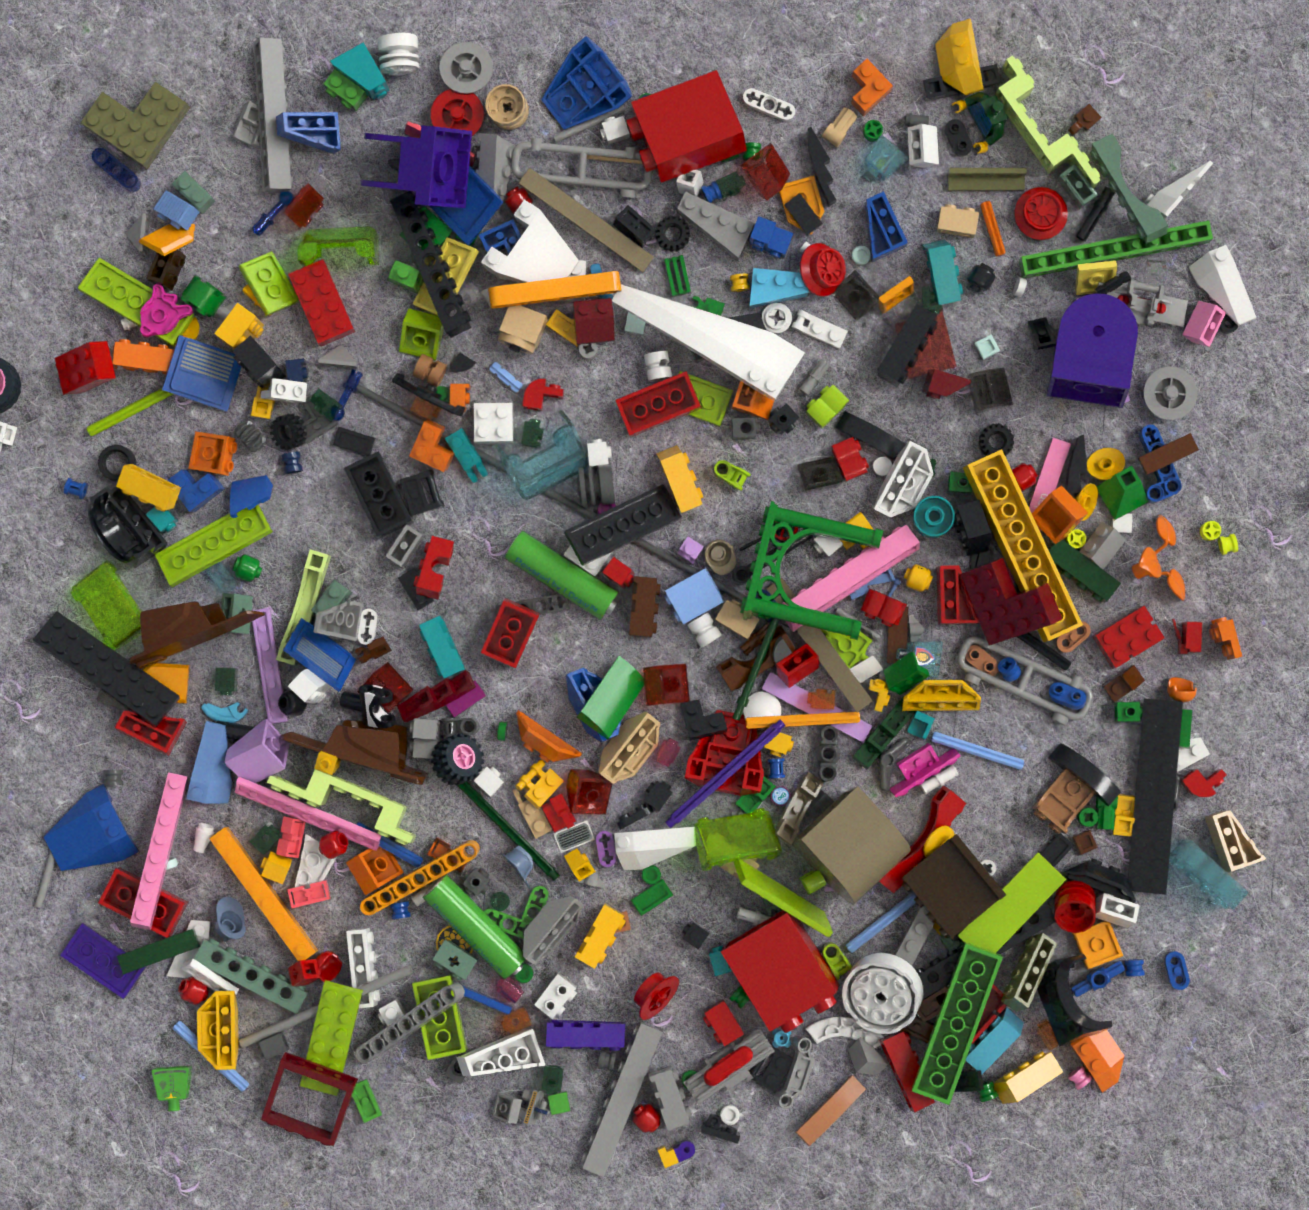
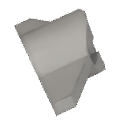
[216,303,236,328]
[908,614,924,645]
[575,873,605,888]

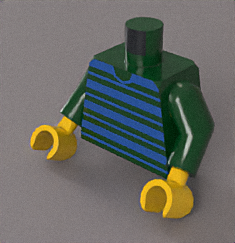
[952,92,1008,154]

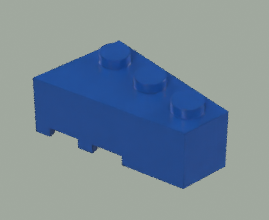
[276,112,341,154]
[865,191,908,263]

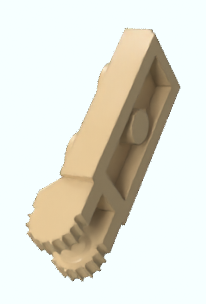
[512,787,553,839]

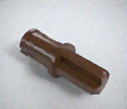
[739,623,769,656]

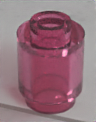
[656,738,681,767]
[495,976,524,1004]

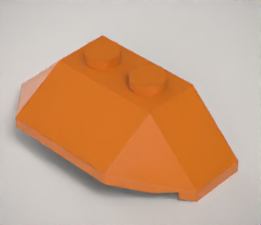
[516,710,583,762]
[1069,1030,1124,1093]

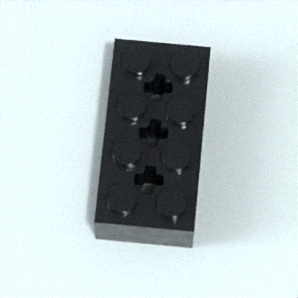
[877,304,938,388]
[232,336,286,390]
[344,451,414,539]

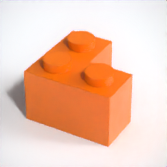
[851,58,893,117]
[409,419,454,472]

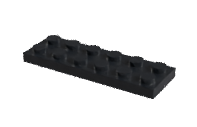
[564,484,682,566]

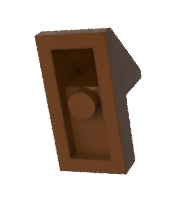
[1103,665,1145,703]
[917,986,948,1023]

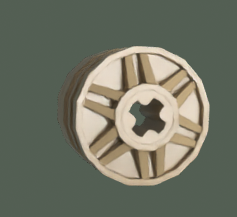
[485,84,529,130]

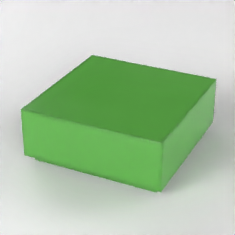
[548,1091,571,1115]

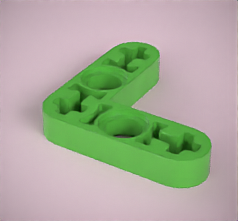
[484,886,549,939]

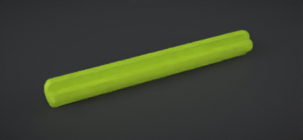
[87,388,173,436]

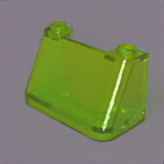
[297,226,379,267]
[70,560,143,651]
[693,808,782,871]

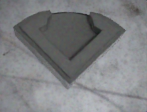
[772,636,792,663]

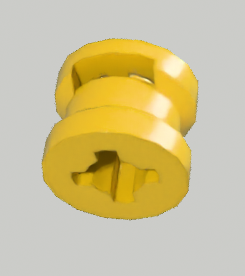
[730,273,750,292]

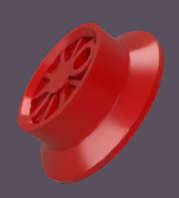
[431,89,484,136]
[1014,187,1068,240]
[800,243,846,296]
[634,972,679,1020]

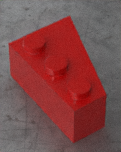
[936,565,980,625]
[115,710,187,756]

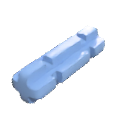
[489,362,523,393]

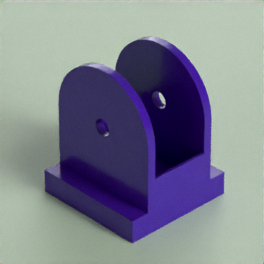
[360,125,472,208]
[1047,294,1138,408]

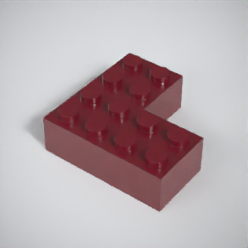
[961,558,1062,646]

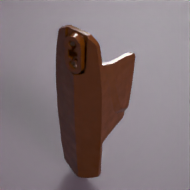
[129,601,265,669]
[279,720,428,785]

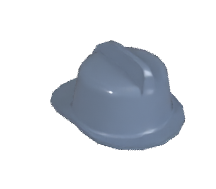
[500,846,533,889]
[215,897,246,942]

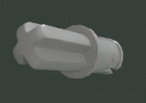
[799,360,830,396]

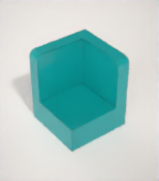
[907,711,935,740]

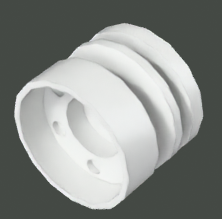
[378,33,420,75]

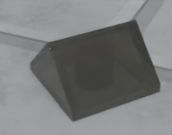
[832,270,879,321]
[797,456,842,493]

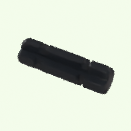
[1095,271,1131,294]

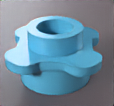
[772,1028,791,1048]

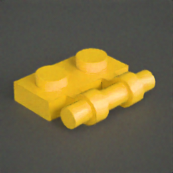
[515,759,564,809]

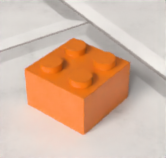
[1032,485,1088,544]

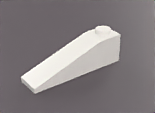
[1145,161,1213,219]
[1189,245,1256,326]
[614,827,696,871]

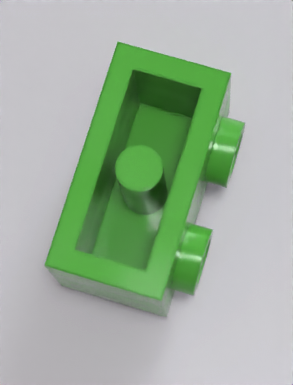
[324,69,368,111]

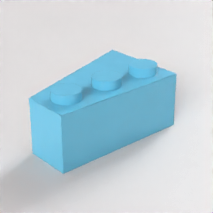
[749,268,809,309]
[966,1007,1024,1074]

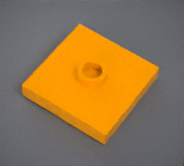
[878,276,914,314]
[1072,921,1123,970]

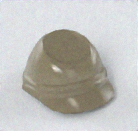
[704,539,737,576]

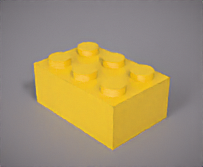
[214,303,264,350]

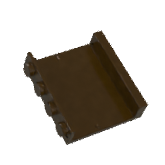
[901,834,1006,940]

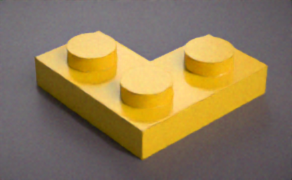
[546,309,578,347]

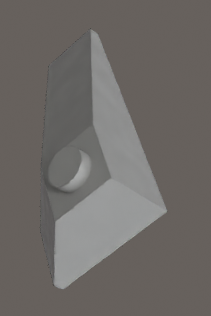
[314,601,363,641]

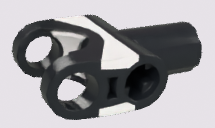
[340,684,396,728]

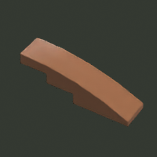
[795,1075,866,1146]

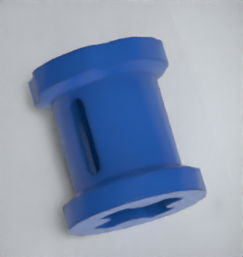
[64,478,88,499]
[768,758,786,779]

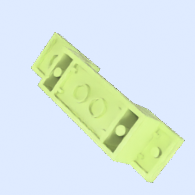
[995,55,1101,189]
[267,769,416,845]

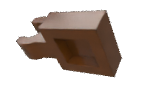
[1068,104,1102,136]
[355,636,392,664]

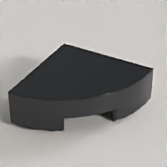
[450,353,476,372]

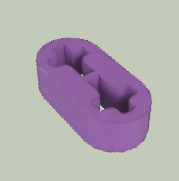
[596,831,616,867]

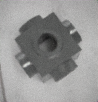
[463,868,491,896]

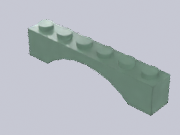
[1090,133,1168,244]

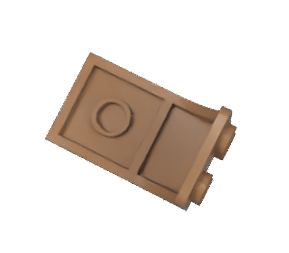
[1032,769,1094,834]

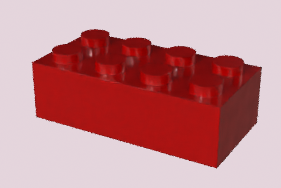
[288,259,356,347]
[615,371,702,437]
[98,867,188,938]

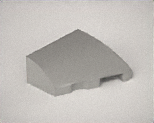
[232,101,260,149]

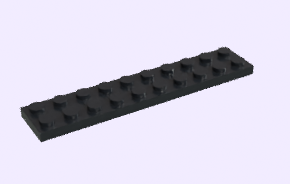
[1128,698,1183,895]

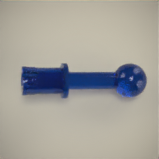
[252,191,294,236]
[329,369,363,421]

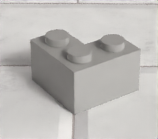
[410,718,441,759]

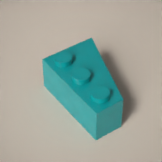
[922,240,963,305]
[419,616,466,679]

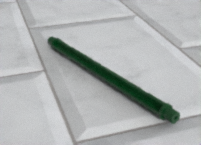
[457,782,560,881]

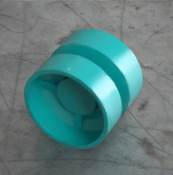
[913,496,955,538]

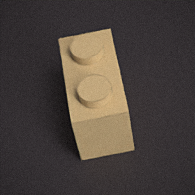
[936,204,979,238]
[715,599,760,640]

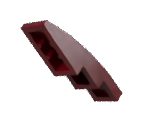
[397,670,476,723]

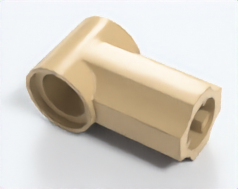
[822,107,857,147]

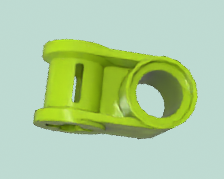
[713,460,751,491]
[798,870,826,895]
[822,942,852,980]

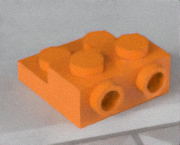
[188,431,237,476]
[1209,617,1243,660]

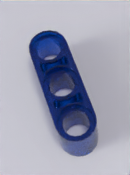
[91,147,141,192]

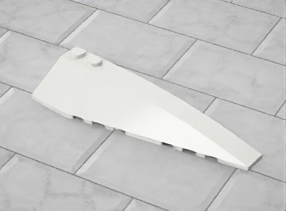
[612,284,805,402]

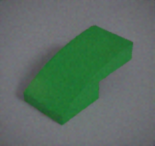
[735,776,776,816]

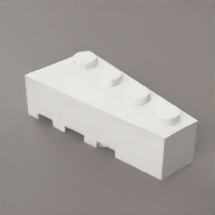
[288,669,331,704]
[456,1029,545,1076]

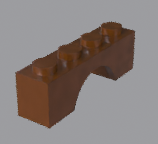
[716,626,796,691]

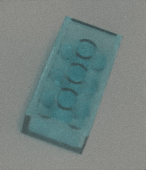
[1170,839,1249,910]

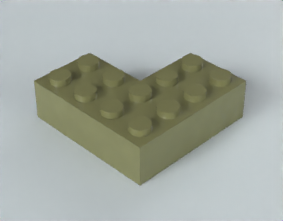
[81,82,190,170]

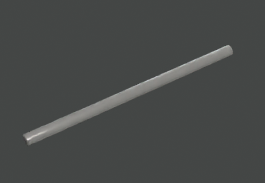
[239,965,413,1048]

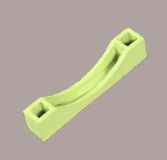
[276,549,331,666]

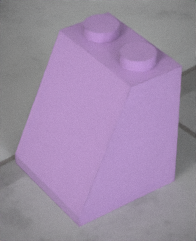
[225,719,289,783]

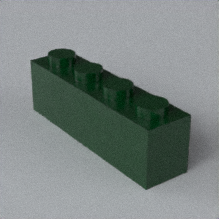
[1048,540,1121,603]

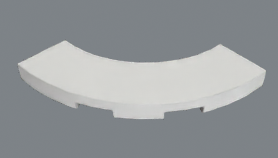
[806,1016,884,1049]

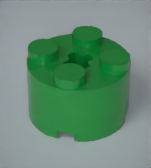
[181,275,226,317]

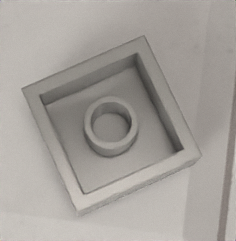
[492,1093,522,1124]

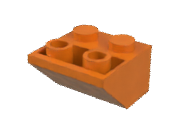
[732,381,774,420]

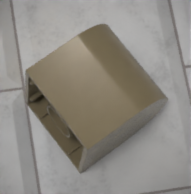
[792,786,911,905]

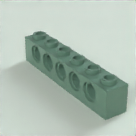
[194,937,308,1014]

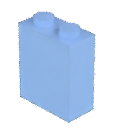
[664,568,725,624]

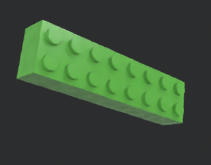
[912,942,1003,1105]

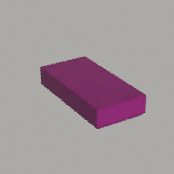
[446,680,486,718]

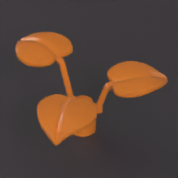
[1132,515,1185,601]

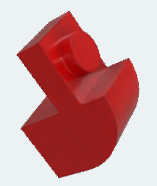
[522,379,564,411]
[1181,769,1227,797]

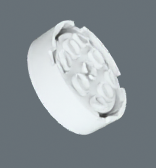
[842,953,923,1034]

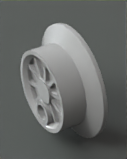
[439,42,493,94]
[1143,366,1197,420]

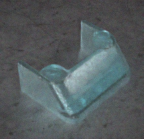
[495,410,588,500]

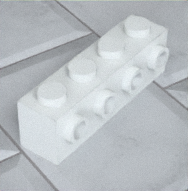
[346,928,380,1008]

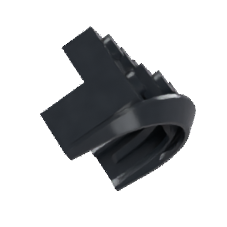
[88,486,167,568]
[1037,954,1112,1047]

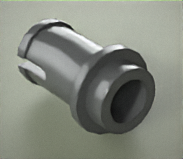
[905,113,929,127]

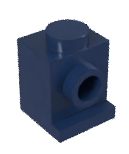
[285,358,308,383]

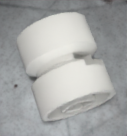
[644,351,672,382]
[687,613,722,648]

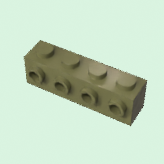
[1001,933,1058,1012]

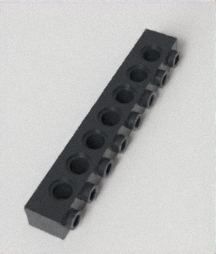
[390,191,471,338]
[916,901,1056,999]

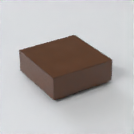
[1072,830,1098,855]

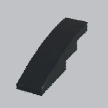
[807,127,836,207]
[1065,435,1087,498]

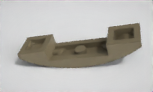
[775,772,824,845]

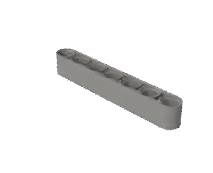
[355,983,465,1063]

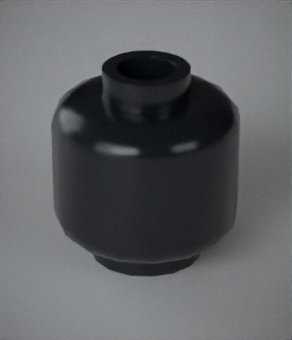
[967,263,996,292]
[278,690,307,716]

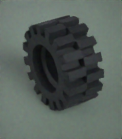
[656,215,690,252]
[270,414,307,450]
[978,423,1014,456]

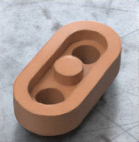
[1056,621,1091,653]
[965,645,998,676]

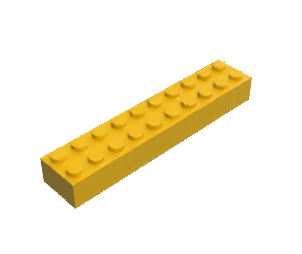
[963,449,1083,642]

